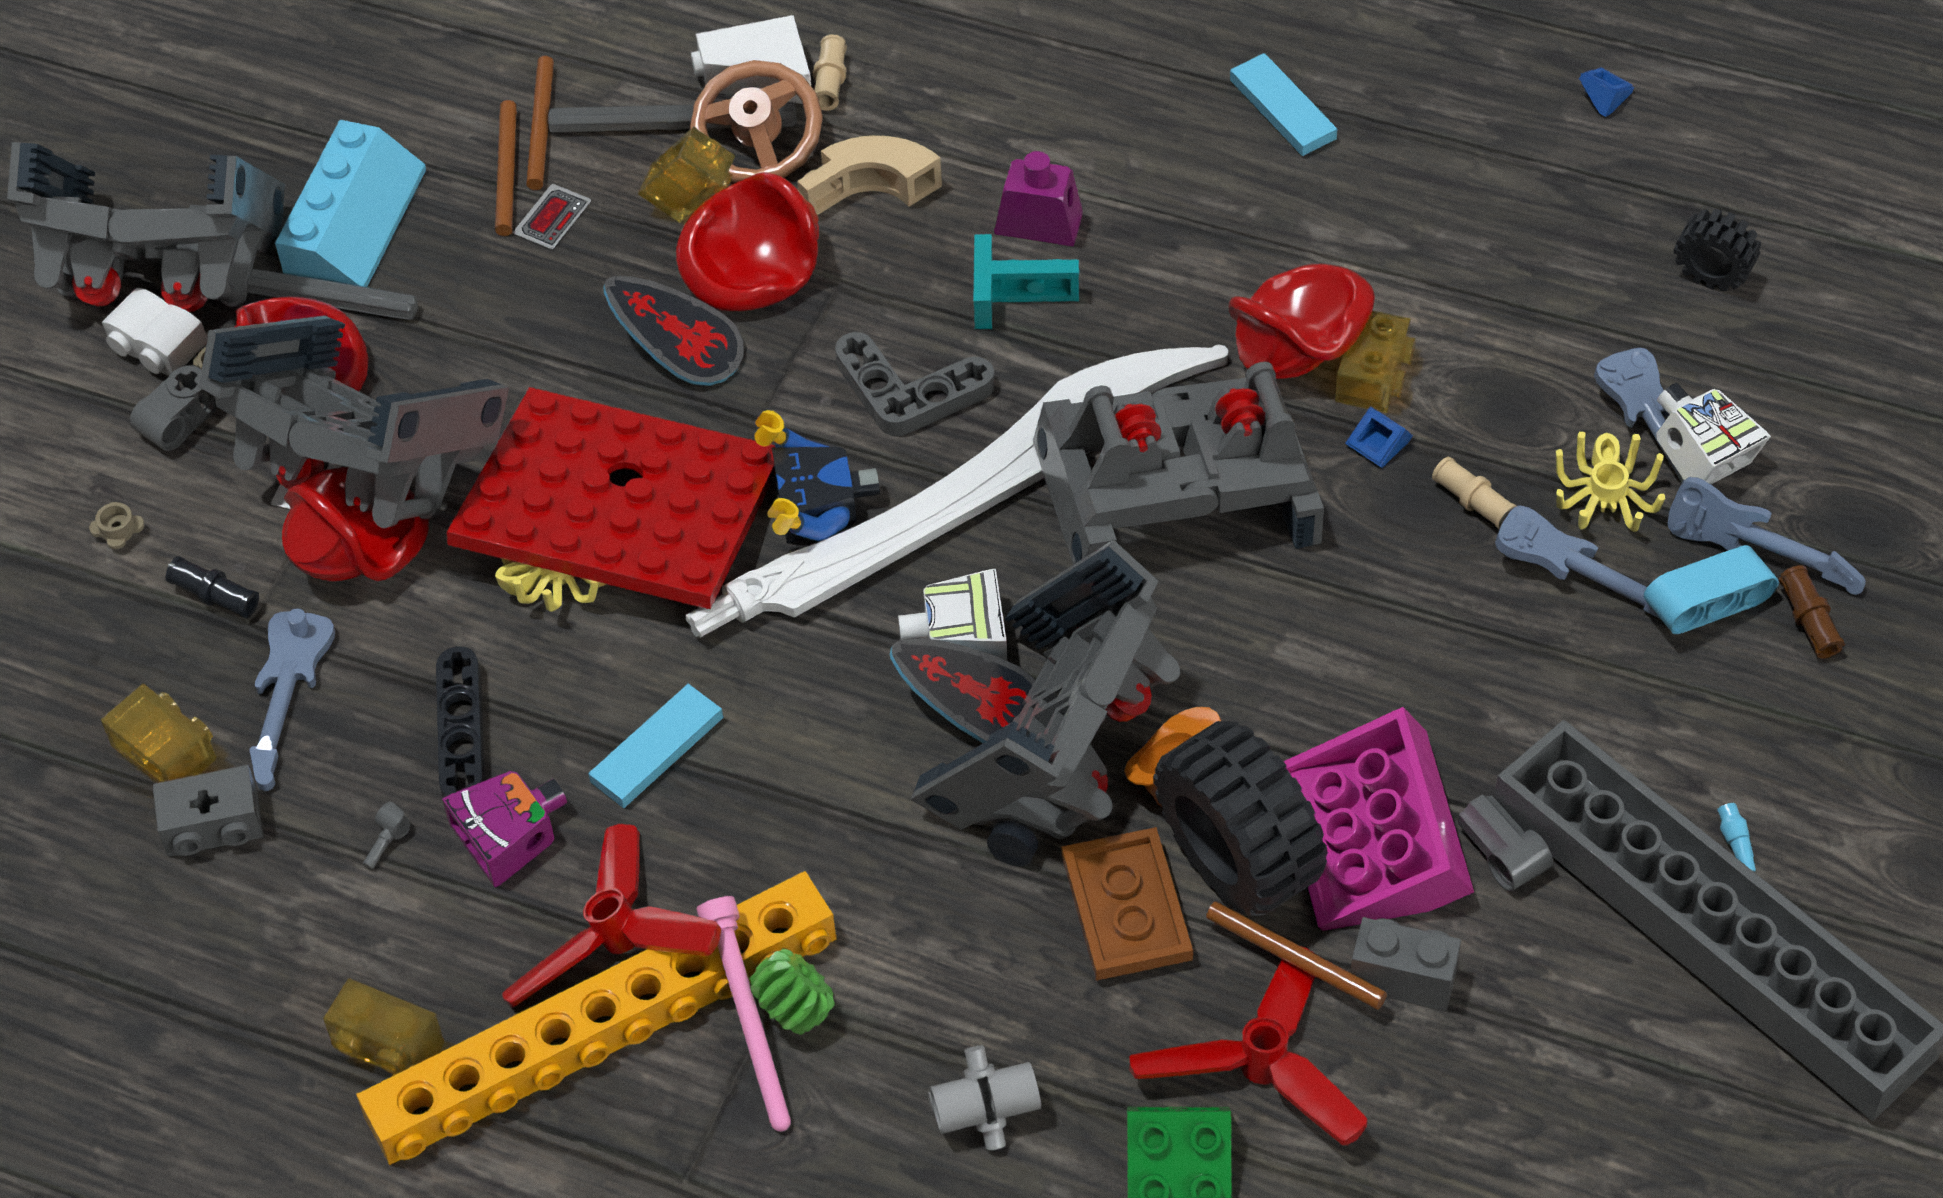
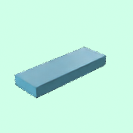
[1230,53,1337,156]
[588,684,723,808]

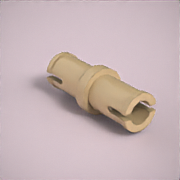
[813,35,847,111]
[1432,456,1517,529]

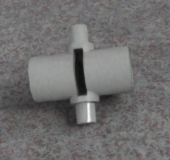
[928,1045,1041,1150]

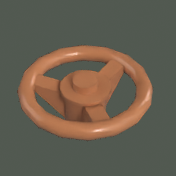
[690,60,823,183]

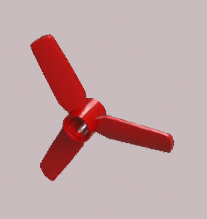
[502,824,721,1007]
[1129,946,1367,1145]

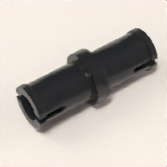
[165,556,260,619]

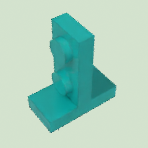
[973,234,1079,329]

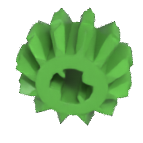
[749,948,835,1035]

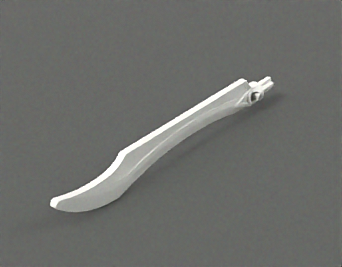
[686,345,1228,638]

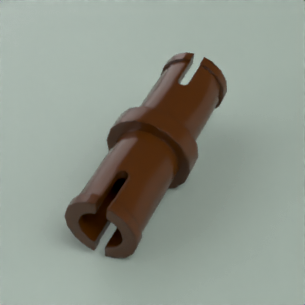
[1778,565,1845,659]

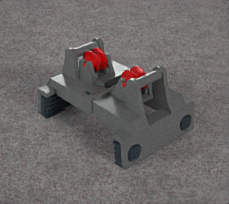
[1033,362,1324,564]
[910,540,1180,839]

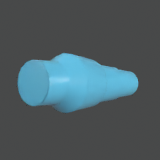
[1718,803,1756,872]

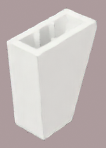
[691,15,811,104]

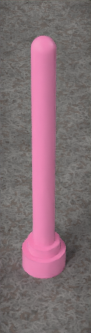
[696,896,791,1132]

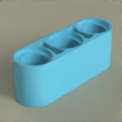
[1643,545,1779,634]

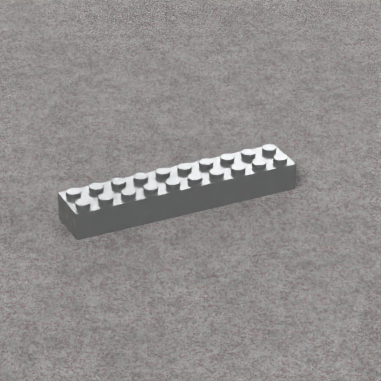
[1494,719,1943,1121]

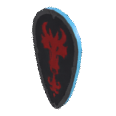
[603,276,744,386]
[889,638,1035,743]

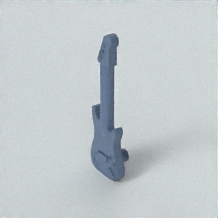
[1594,348,1684,483]
[1668,477,1866,595]
[1495,506,1659,618]
[250,609,335,791]

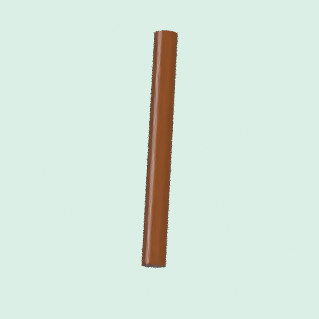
[526,56,554,190]
[495,100,517,236]
[1206,901,1387,1010]

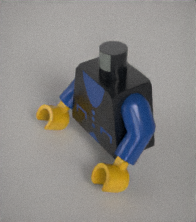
[754,410,880,543]

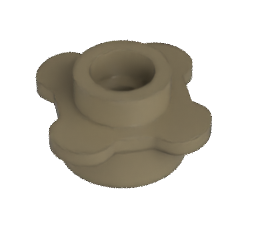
[89,502,145,549]

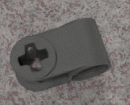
[130,365,216,451]

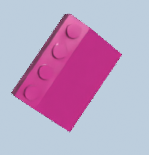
[1284,707,1474,931]

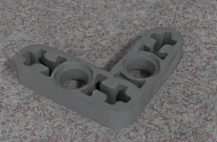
[835,332,995,436]

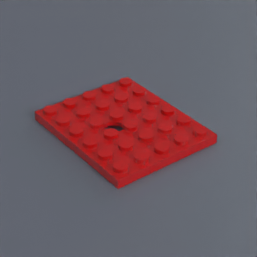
[447,387,776,610]

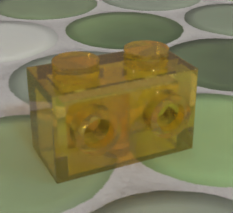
[638,127,735,222]
[1335,311,1416,413]
[101,684,217,783]
[323,978,445,1075]

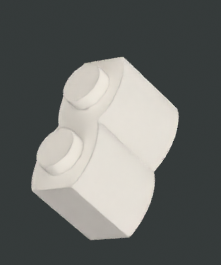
[102,288,208,375]

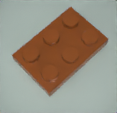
[1062,827,1193,981]

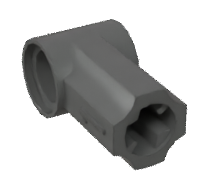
[1458,794,1553,891]

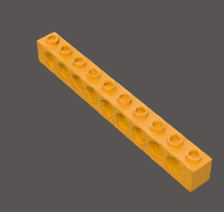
[356,871,836,1165]

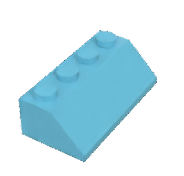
[275,120,426,287]

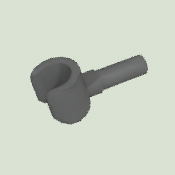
[362,802,410,870]

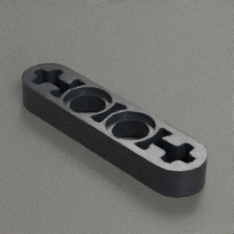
[436,646,485,798]

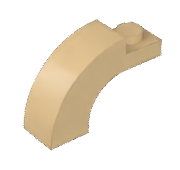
[797,136,942,215]

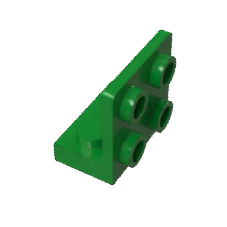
[1127,1107,1232,1198]

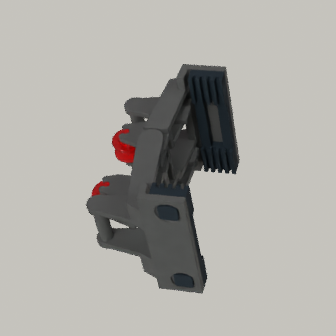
[7,142,285,312]
[199,316,509,528]

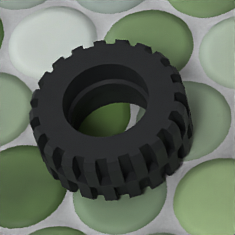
[1153,721,1328,916]

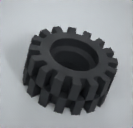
[1673,209,1761,291]

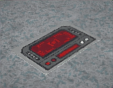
[513,184,591,249]

